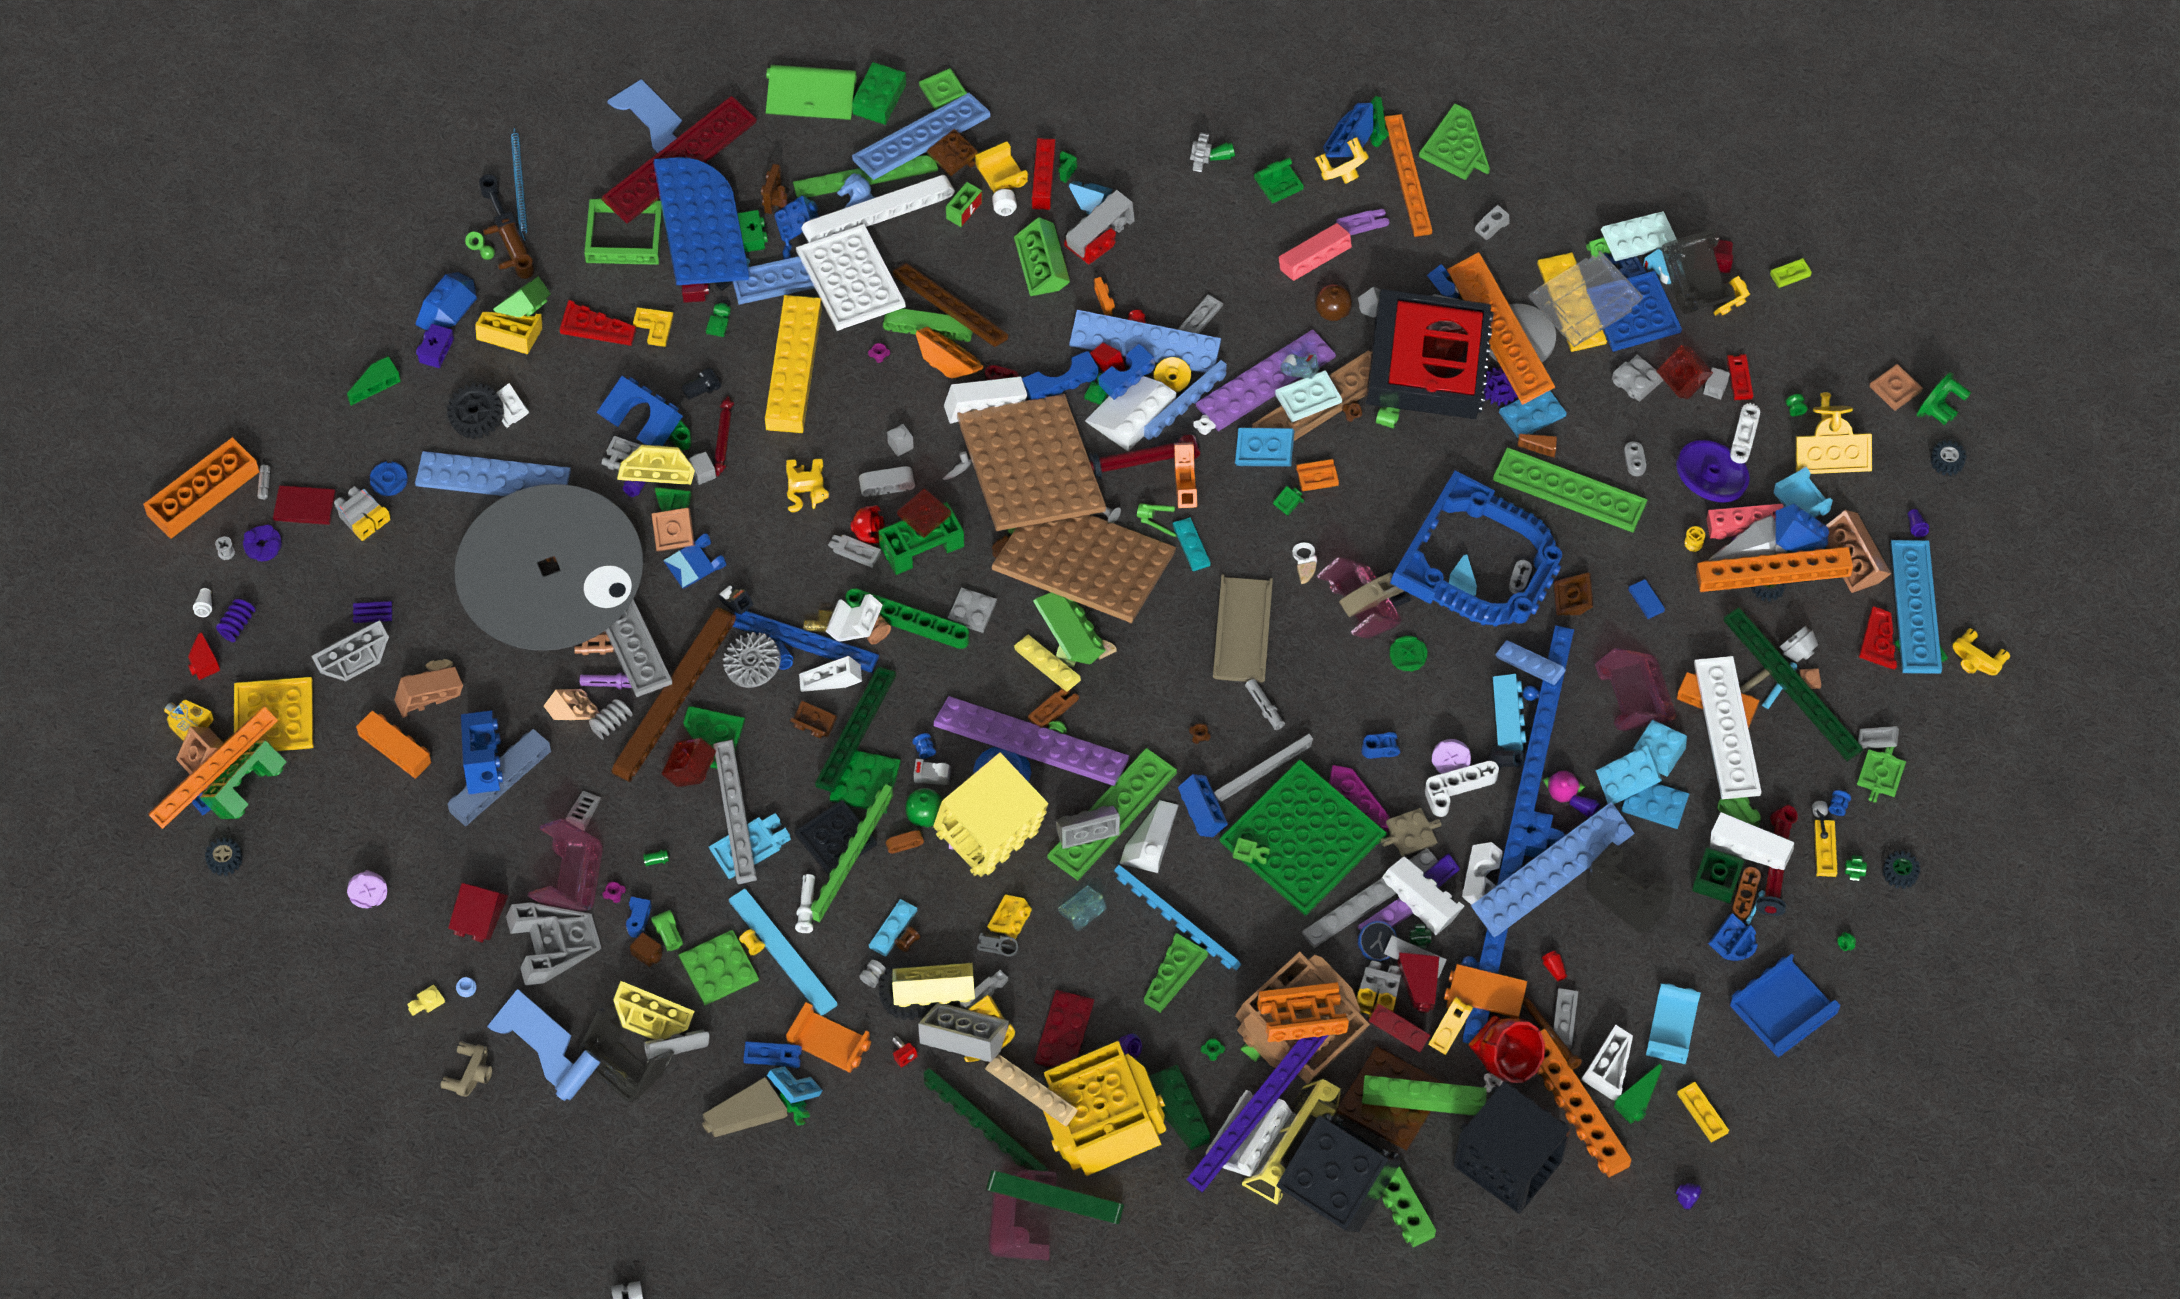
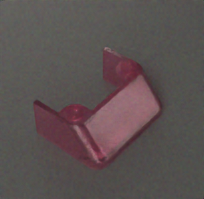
[1316,557,1401,639]
[528,819,603,911]
[989,1170,1056,1261]

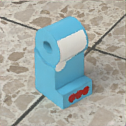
[1643,249,1677,284]

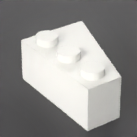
[1581,1025,1633,1101]

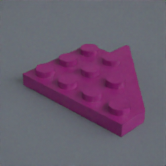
[1329,765,1391,847]

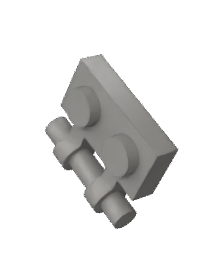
[602,436,641,470]

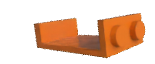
[1444,964,1527,1019]
[786,1002,871,1073]

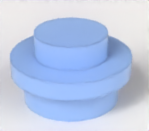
[456,977,476,997]

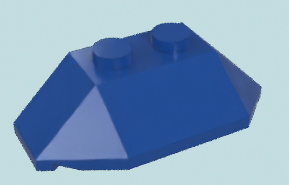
[1323,103,1373,157]
[415,272,477,330]

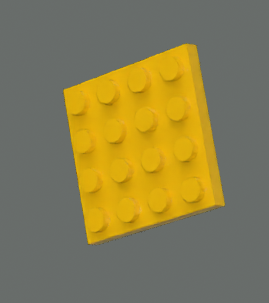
[234,677,313,751]

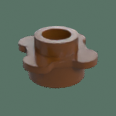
[1342,400,1362,422]
[1189,724,1211,744]

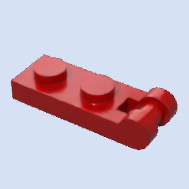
[1726,354,1753,400]

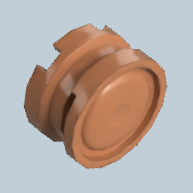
[867,615,891,644]

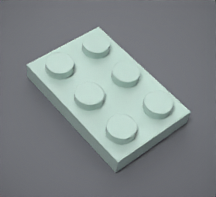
[1275,370,1342,422]

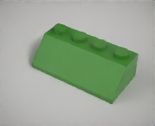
[1014,217,1070,296]
[1033,592,1106,665]

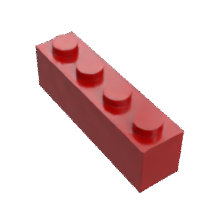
[1032,138,1055,210]

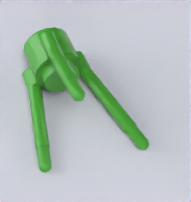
[1137,503,1176,537]

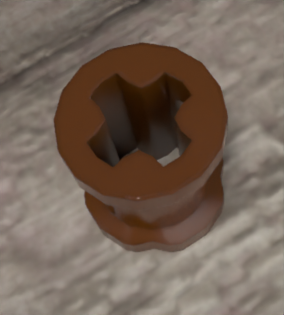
[894,926,920,953]

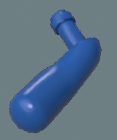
[783,237,792,260]

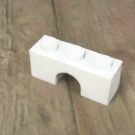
[1462,842,1503,905]

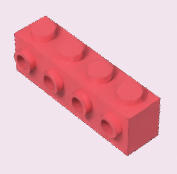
[1279,223,1352,281]
[1706,504,1784,540]

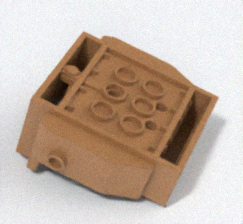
[1235,952,1370,1085]

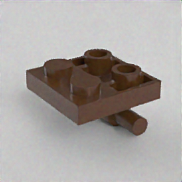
[927,129,978,176]
[761,164,788,214]

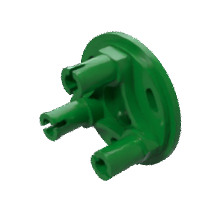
[1916,372,1972,425]

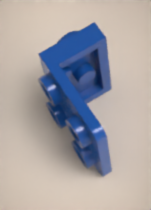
[774,195,819,242]

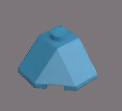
[1069,181,1113,214]

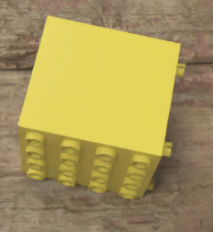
[933,753,1048,877]

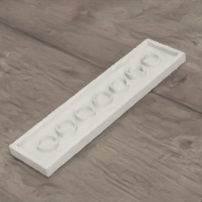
[1694,656,1761,799]

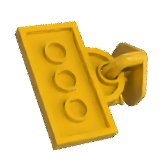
[1796,392,1872,474]

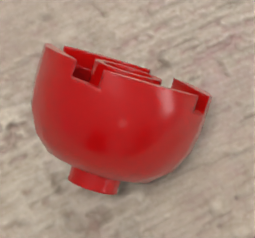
[851,505,885,543]

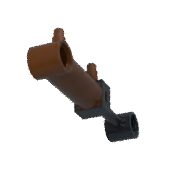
[479,174,534,279]

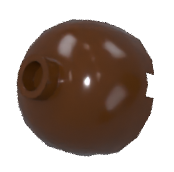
[1315,284,1352,321]

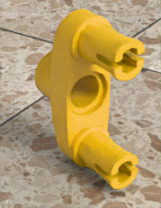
[1315,137,1369,183]
[1953,628,2010,675]

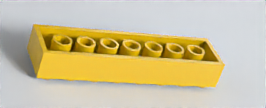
[765,295,822,433]

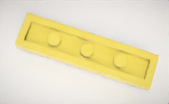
[1014,635,1081,692]

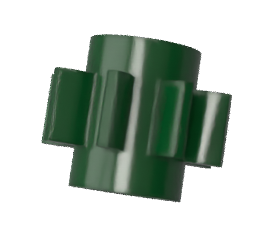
[1410,924,1431,949]

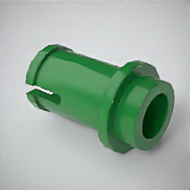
[643,849,669,867]

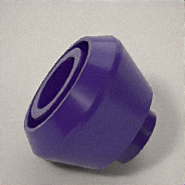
[1118,1034,1142,1059]
[1676,1182,1702,1209]

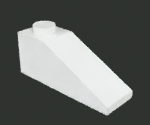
[799,656,862,692]

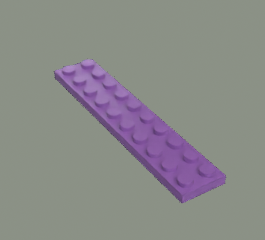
[934,696,1129,786]

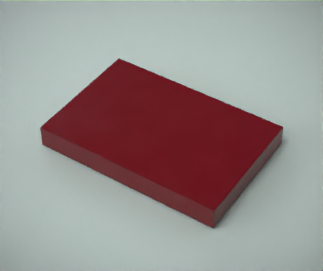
[273,486,336,525]

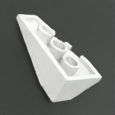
[1120,800,1178,873]

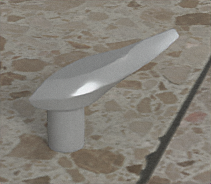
[943,451,972,480]

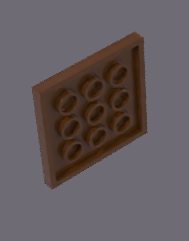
[1336,1046,1445,1151]

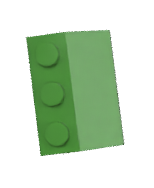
[493,276,551,318]

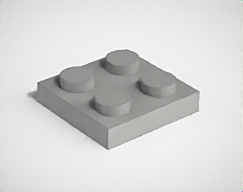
[948,587,997,633]

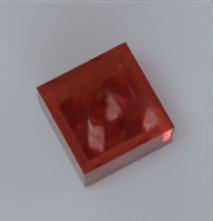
[1656,345,1713,399]
[661,738,716,787]

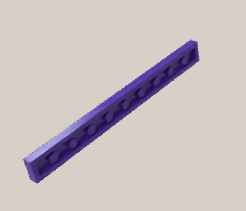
[1186,1035,1329,1193]

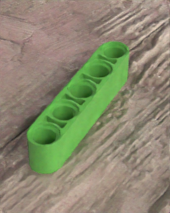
[883,309,973,342]

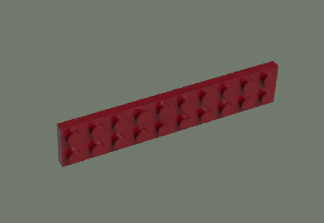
[602,96,757,224]

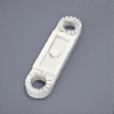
[1730,403,1760,463]

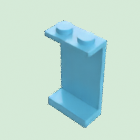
[1646,984,1701,1064]

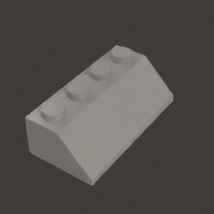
[918,1002,1009,1062]

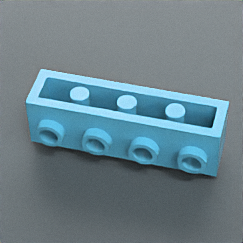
[1493,674,1526,750]

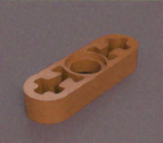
[1732,867,1761,920]

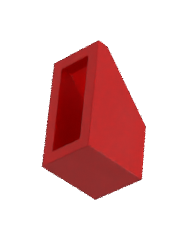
[188,633,220,680]

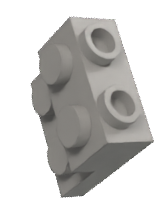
[1612,355,1665,402]

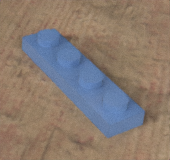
[1495,640,1566,685]

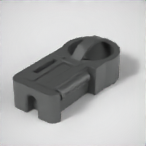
[977,933,1019,957]

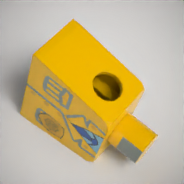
[164,700,214,741]

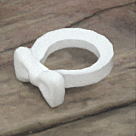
[1292,543,1317,565]

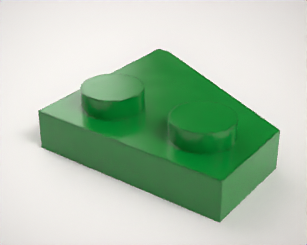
[655,487,691,512]

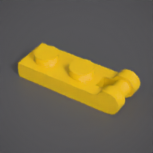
[1428,996,1474,1055]

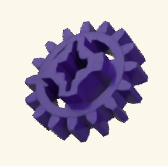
[1484,368,1518,406]

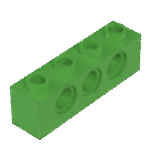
[1382,1166,1436,1247]

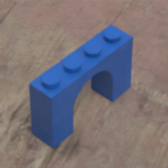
[597,376,683,446]

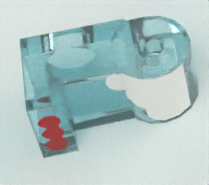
[1280,354,1319,379]

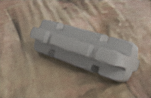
[257,465,270,500]

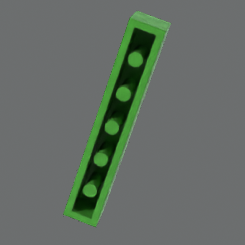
[1362,1075,1487,1116]

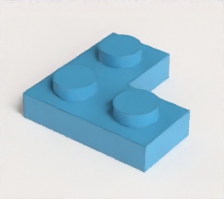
[767,1066,823,1103]

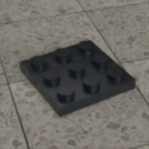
[794,800,877,876]

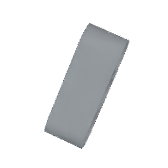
[859,466,915,497]

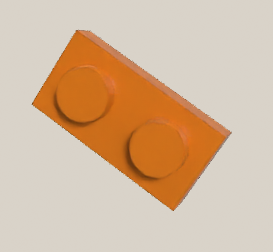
[1094,277,1115,316]

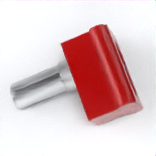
[893,1036,918,1068]

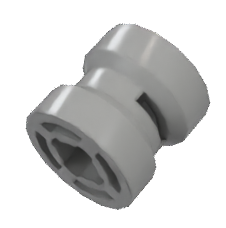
[859,960,886,988]

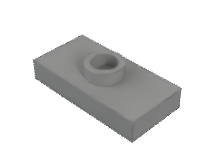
[1858,726,1899,749]

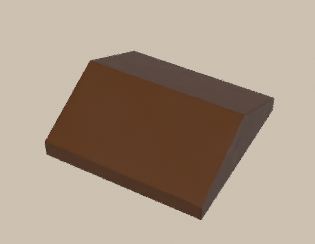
[1554,572,1593,615]

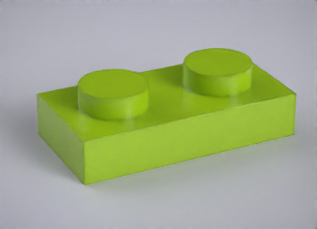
[1770,258,1812,288]

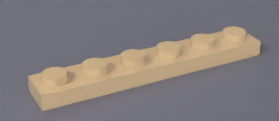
[985,1054,1078,1126]

